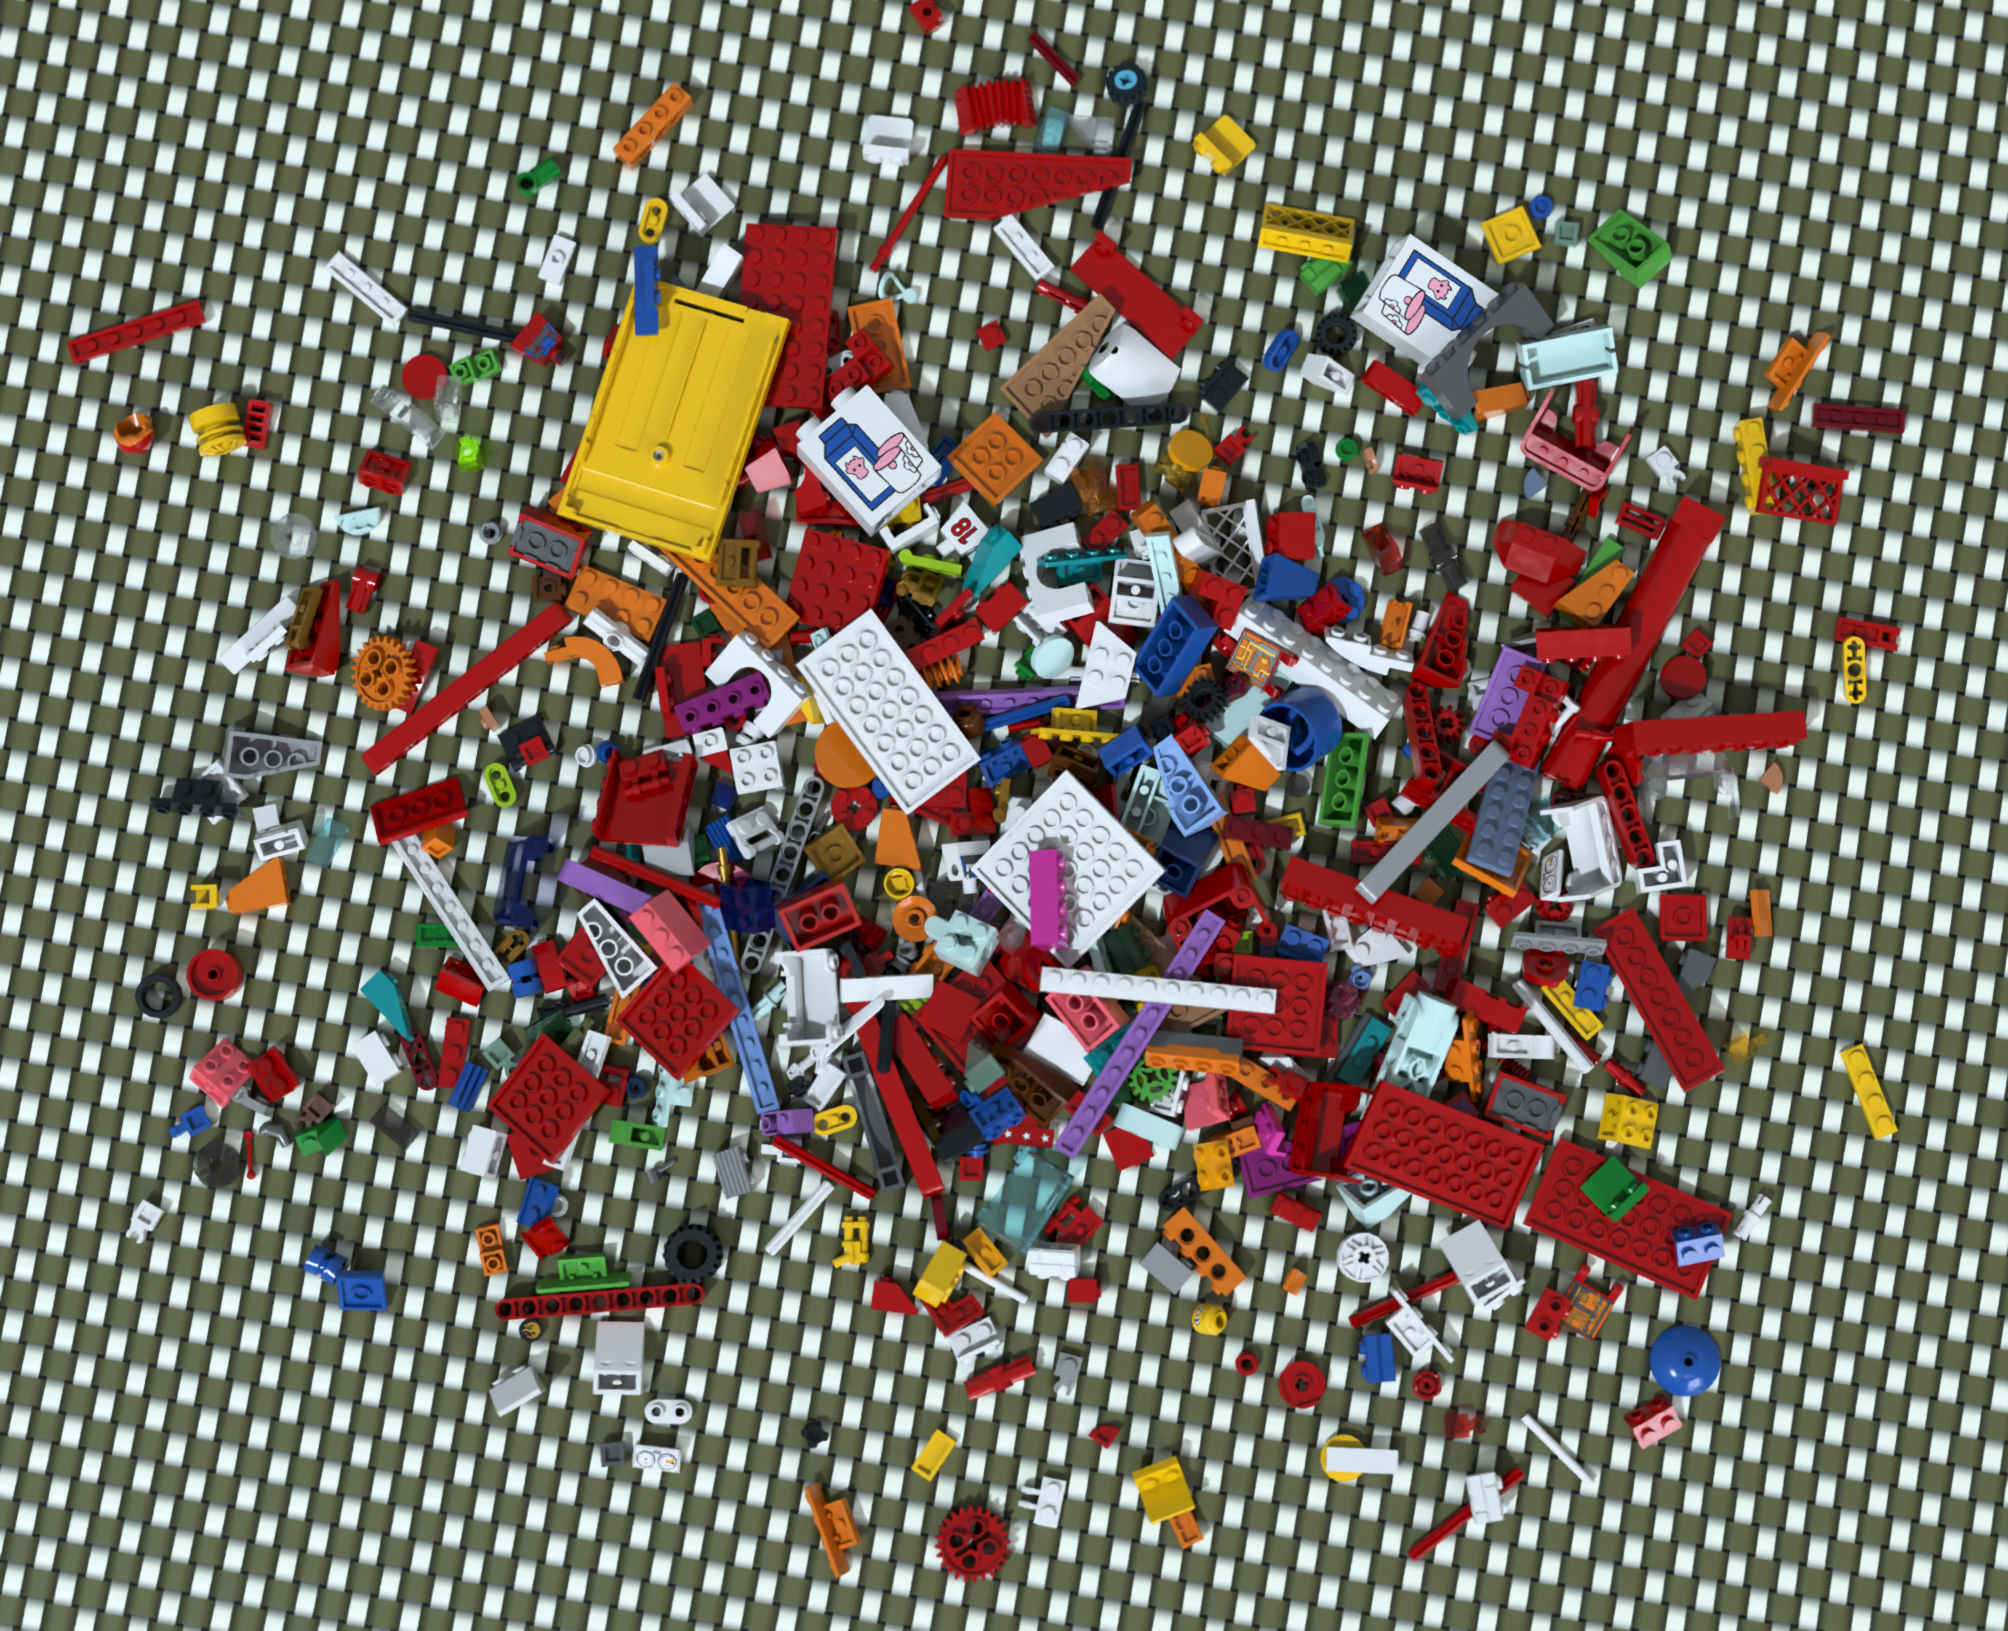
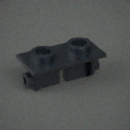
[1295,441,1327,492]
[896,592,937,635]

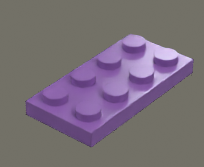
[1468,645,1548,740]

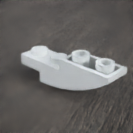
[1324,626,1414,675]

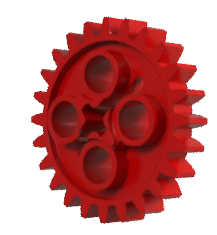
[934,1505,1011,1583]

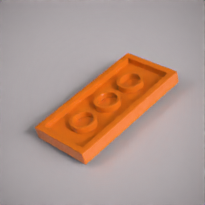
[847,298,912,395]
[564,565,667,643]

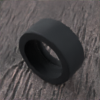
[135,974,183,1019]

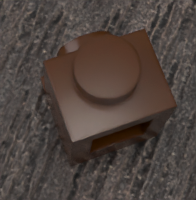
[532,576,567,603]

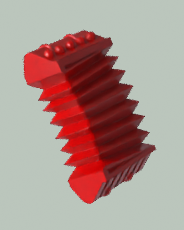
[954,78,1037,136]

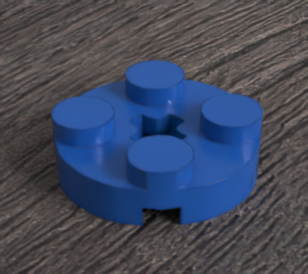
[1323,577,1365,624]

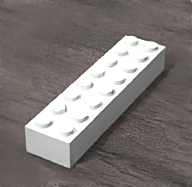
[1223,593,1403,739]

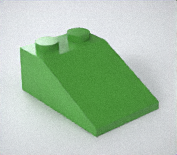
[1587,209,1672,289]

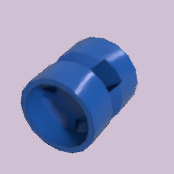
[506,958,544,999]
[303,1243,348,1285]

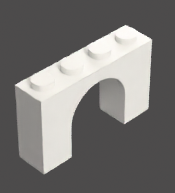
[1019,522,1094,627]
[705,631,811,738]

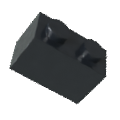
[1030,482,1084,531]

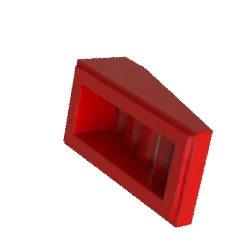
[243,399,274,450]

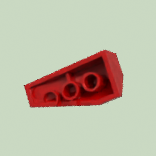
[285,579,340,677]

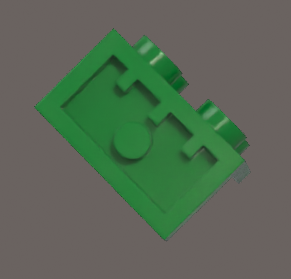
[1580,1156,1650,1222]

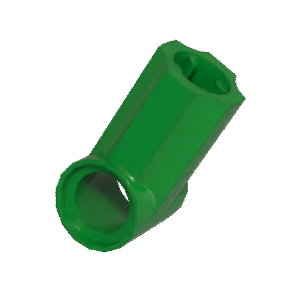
[516,157,561,198]

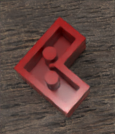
[1190,569,1248,631]

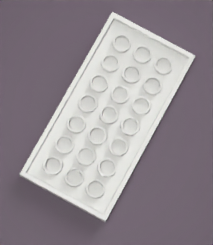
[795,609,981,815]

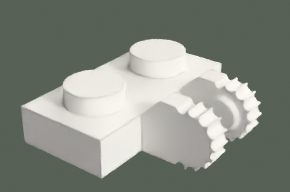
[1018,1476,1066,1528]

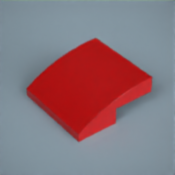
[1509,575,1577,619]

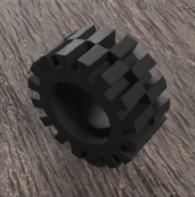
[1315,312,1358,357]
[1182,678,1228,724]

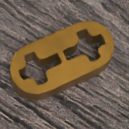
[493,930,530,968]

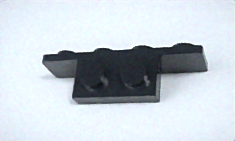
[149,778,244,819]

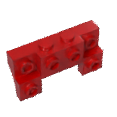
[811,327,895,422]
[1489,664,1570,770]

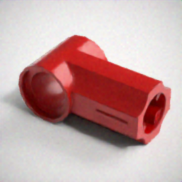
[345,565,381,615]

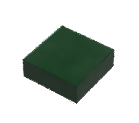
[690,609,721,640]

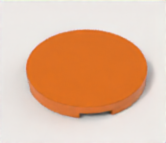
[814,721,876,788]

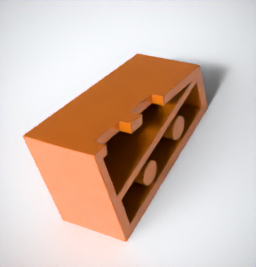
[684,1032,735,1085]

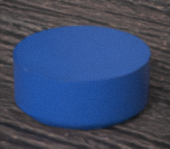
[1529,195,1553,220]

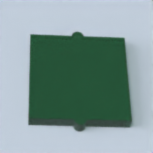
[524,1008,573,1046]

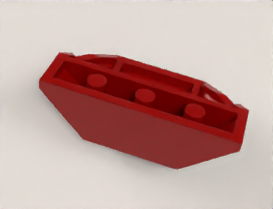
[1492,520,1587,584]

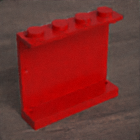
[591,748,698,848]

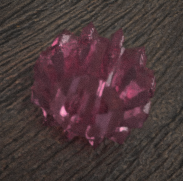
[1324,980,1360,1021]

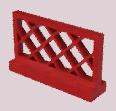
[1755,457,1849,526]

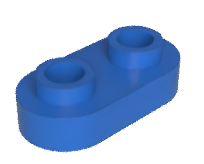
[1263,328,1299,372]

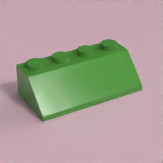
[1318,732,1370,829]

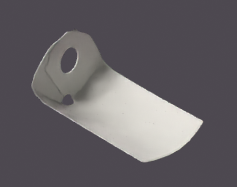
[1088,324,1181,415]

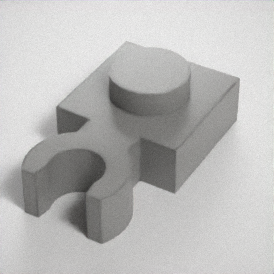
[1054,1352,1083,1396]

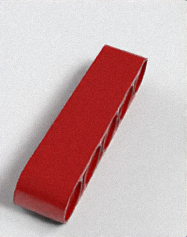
[1402,682,1442,792]
[1596,760,1655,869]

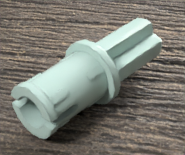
[751,980,787,1021]

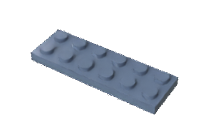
[1466,759,1541,877]

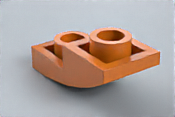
[475,1222,508,1276]

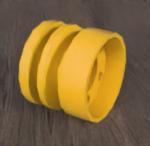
[189,403,247,457]

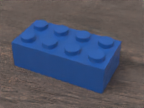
[1133,595,1218,697]

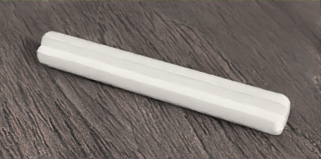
[765,1180,834,1256]

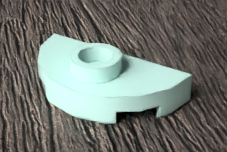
[334,507,381,535]

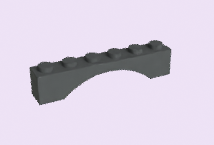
[1635,948,1716,1090]
[842,1051,906,1193]

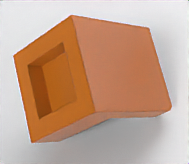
[421,823,456,859]

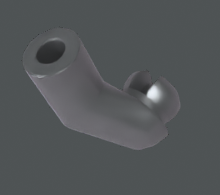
[259,1121,293,1148]

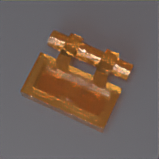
[1070,465,1118,516]

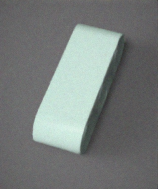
[1113,1103,1184,1151]

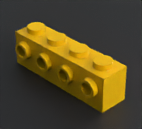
[1733,417,1776,516]

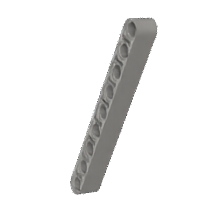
[1355,739,1511,905]
[741,776,825,974]

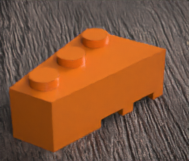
[1553,560,1635,626]

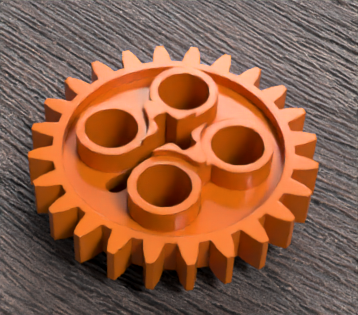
[350,636,417,711]

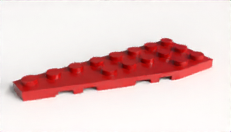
[944,149,1132,221]

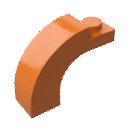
[544,636,625,688]

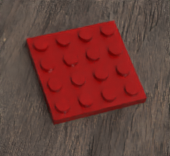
[786,528,892,633]
[1226,954,1328,1057]
[912,961,1040,1075]
[615,962,740,1081]
[486,1032,611,1164]

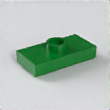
[416,923,460,948]

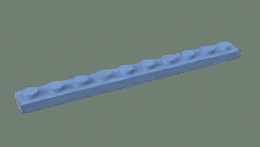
[696,883,781,1114]

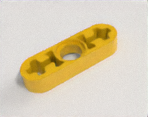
[1842,636,1866,704]

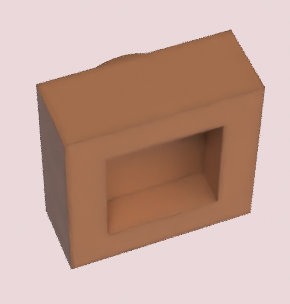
[478,705,501,732]

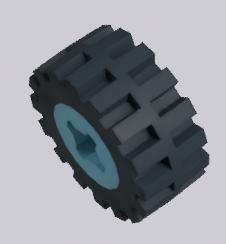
[1106,62,1148,107]

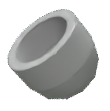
[898,941,918,962]

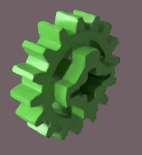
[1127,1053,1179,1104]

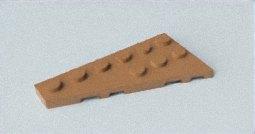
[999,293,1116,439]
[1110,913,1228,1033]

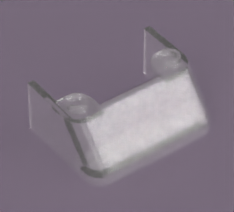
[1637,752,1741,827]

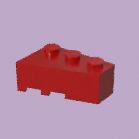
[1443,978,1528,1034]

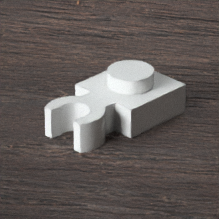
[1645,445,1686,489]
[126,1199,165,1244]

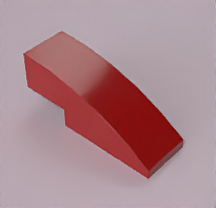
[398,639,440,715]

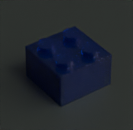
[719,877,777,935]

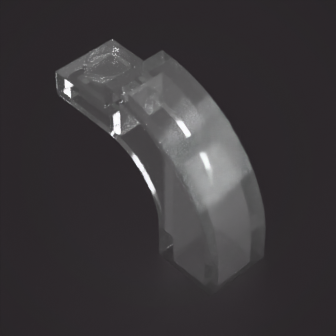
[369,384,446,450]

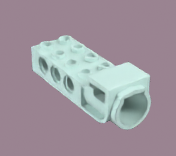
[1360,990,1458,1120]

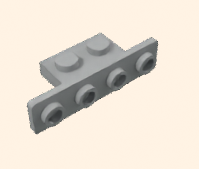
[1511,920,1607,956]

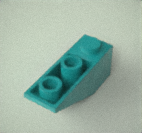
[1415,381,1479,435]

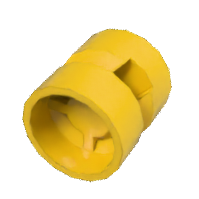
[884,868,915,900]

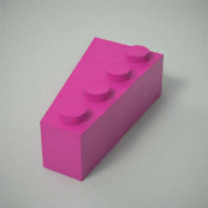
[1029,849,1070,951]

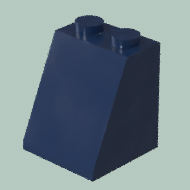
[1154,822,1220,899]

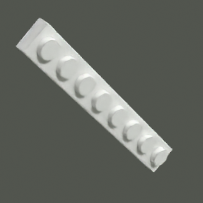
[391,834,509,992]

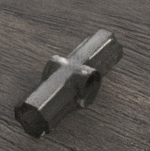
[1418,522,1468,593]

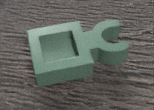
[482,1037,519,1077]

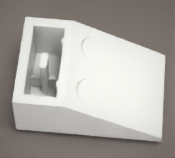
[1438,1219,1517,1306]
[593,1321,645,1395]

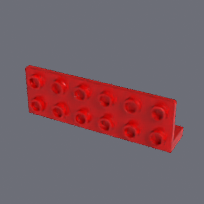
[1070,230,1203,359]

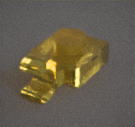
[1153,453,1193,493]
[1723,1034,1768,1066]

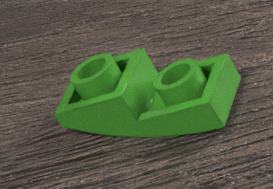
[449,349,503,387]

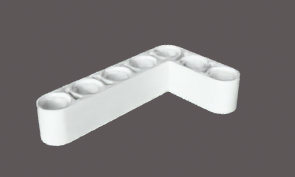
[1169,499,1224,567]

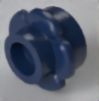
[625,1076,648,1099]

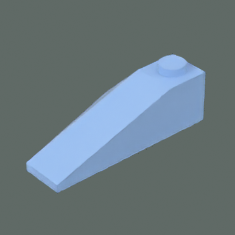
[1153,734,1229,837]

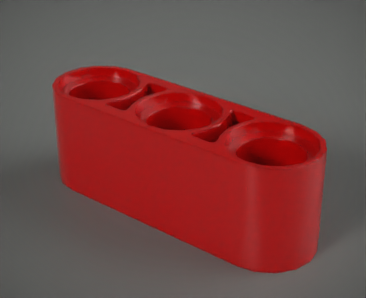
[1360,360,1424,416]

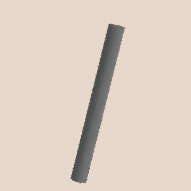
[1322,1012,1372,1083]

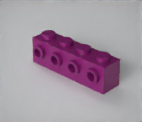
[674,671,771,736]

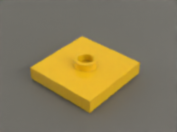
[1480,205,1541,266]

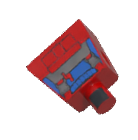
[510,311,569,367]

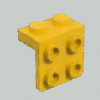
[1193,115,1256,177]

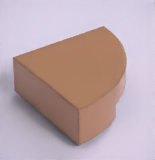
[1362,447,1378,475]
[1758,762,1783,795]

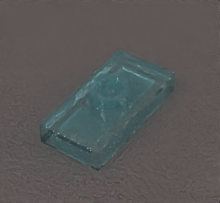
[1033,106,1070,154]

